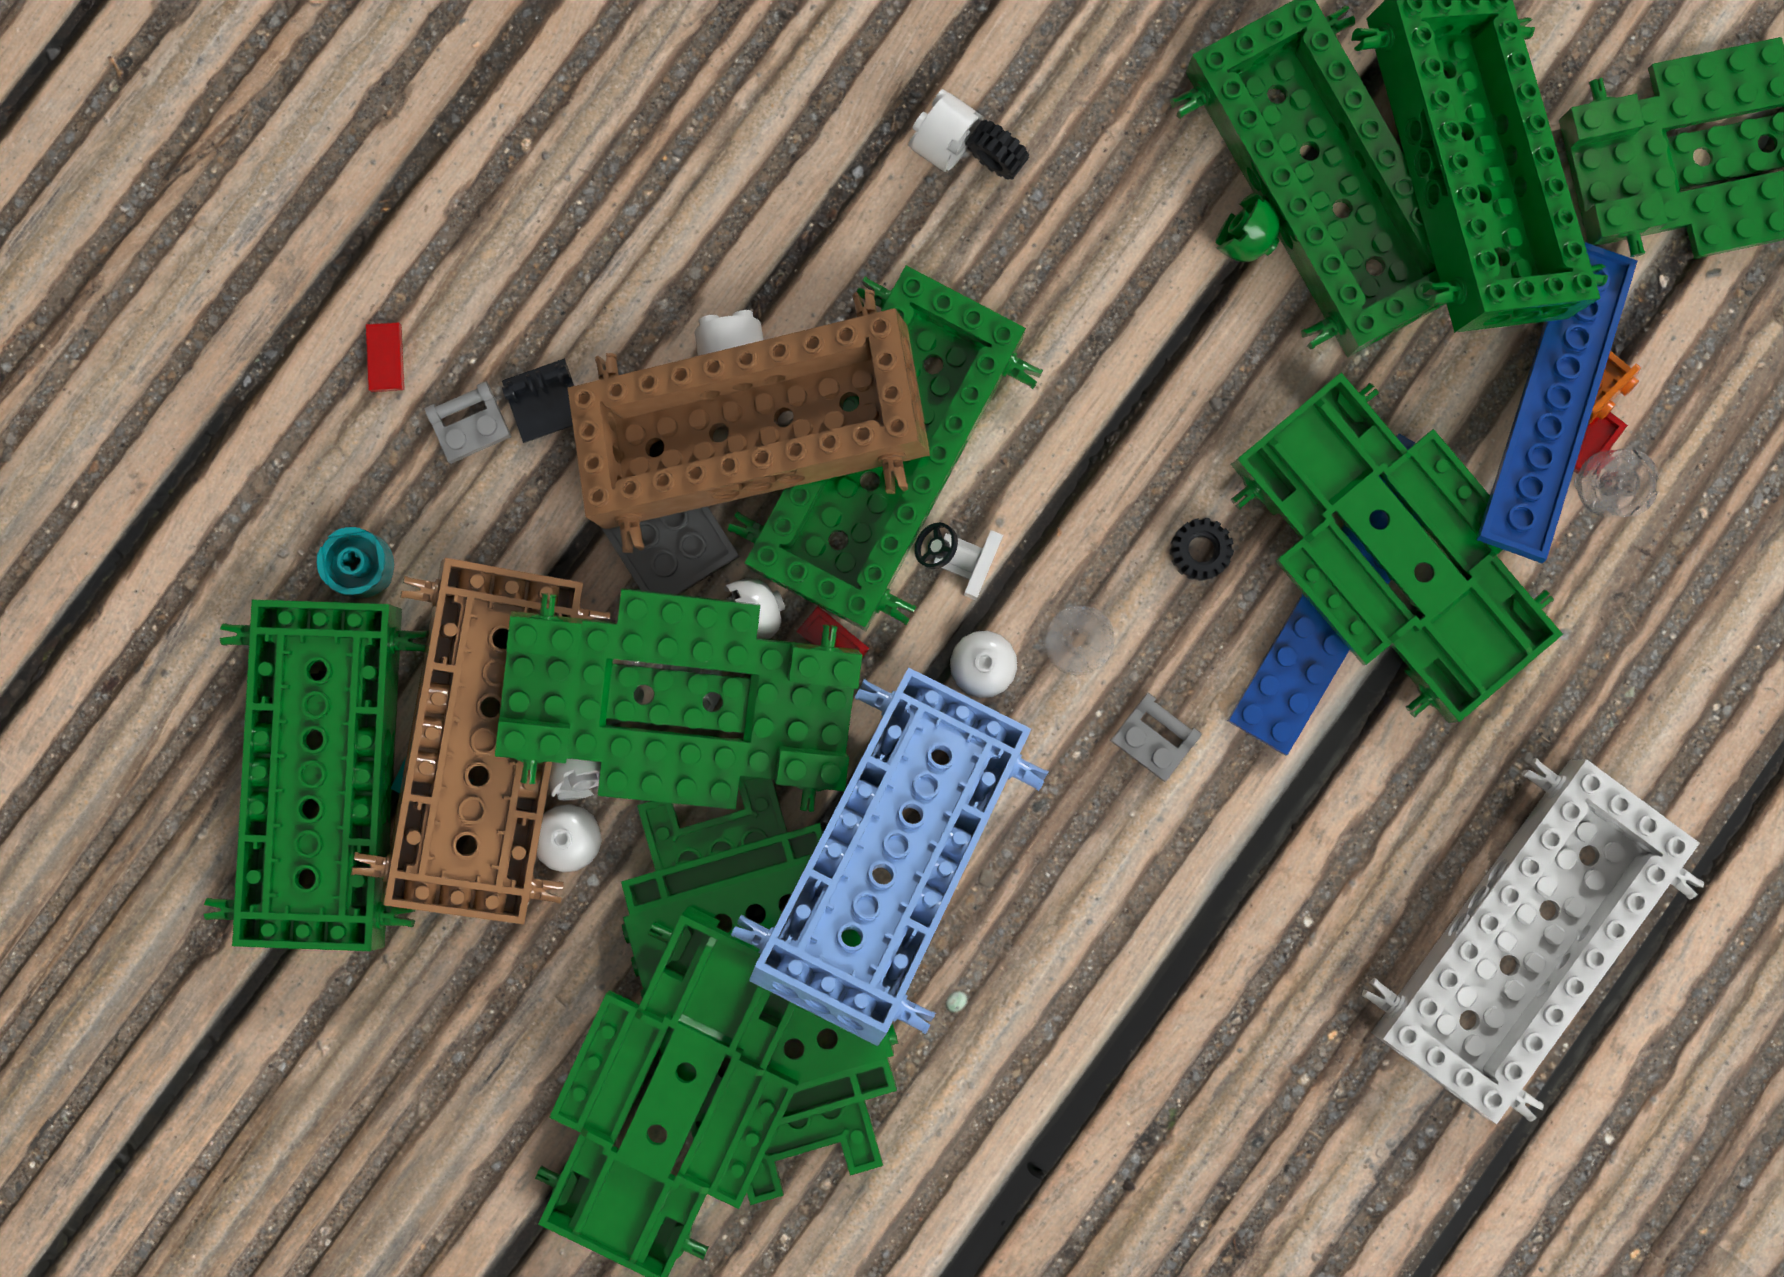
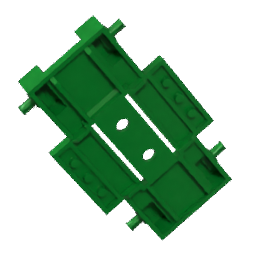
[1559,37,1784,259]
[1230,372,1563,723]
[495,588,863,812]
[535,906,818,1277]

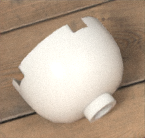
[724,578,785,640]
[950,631,1017,698]
[548,759,601,801]
[536,804,602,872]

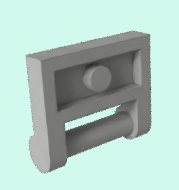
[424,381,512,464]
[1110,693,1202,782]

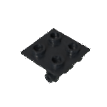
[502,358,574,443]

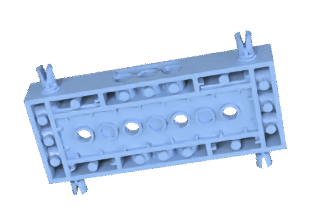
[731,667,1049,1046]

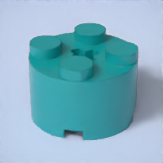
[317,527,395,599]

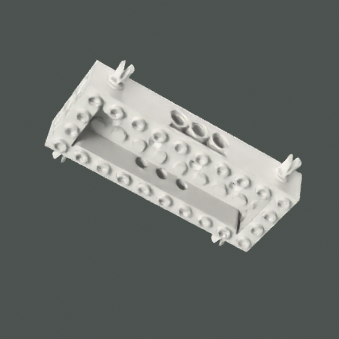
[1362,758,1704,1124]

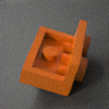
[1588,351,1641,424]

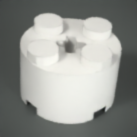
[908,89,983,172]
[694,310,764,356]

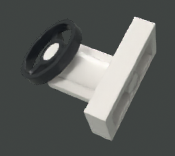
[915,522,1003,600]

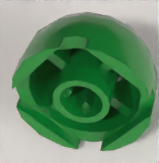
[1215,193,1280,262]

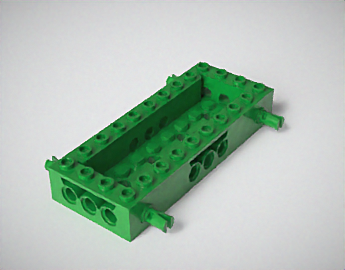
[1170,0,1446,358]
[1352,0,1608,333]
[728,265,1043,631]
[204,599,428,951]

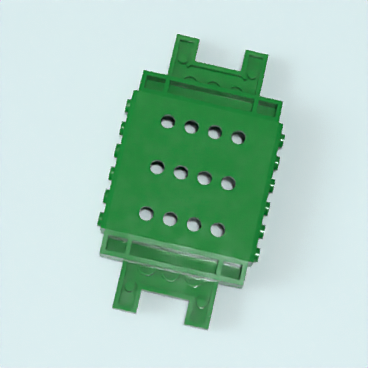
[621,776,899,1205]

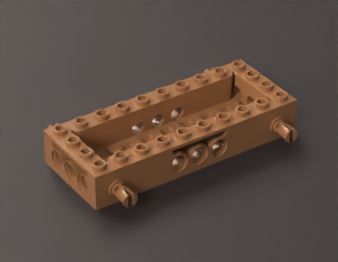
[568,290,930,553]
[351,558,610,924]

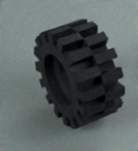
[965,120,1029,180]
[1170,518,1234,581]

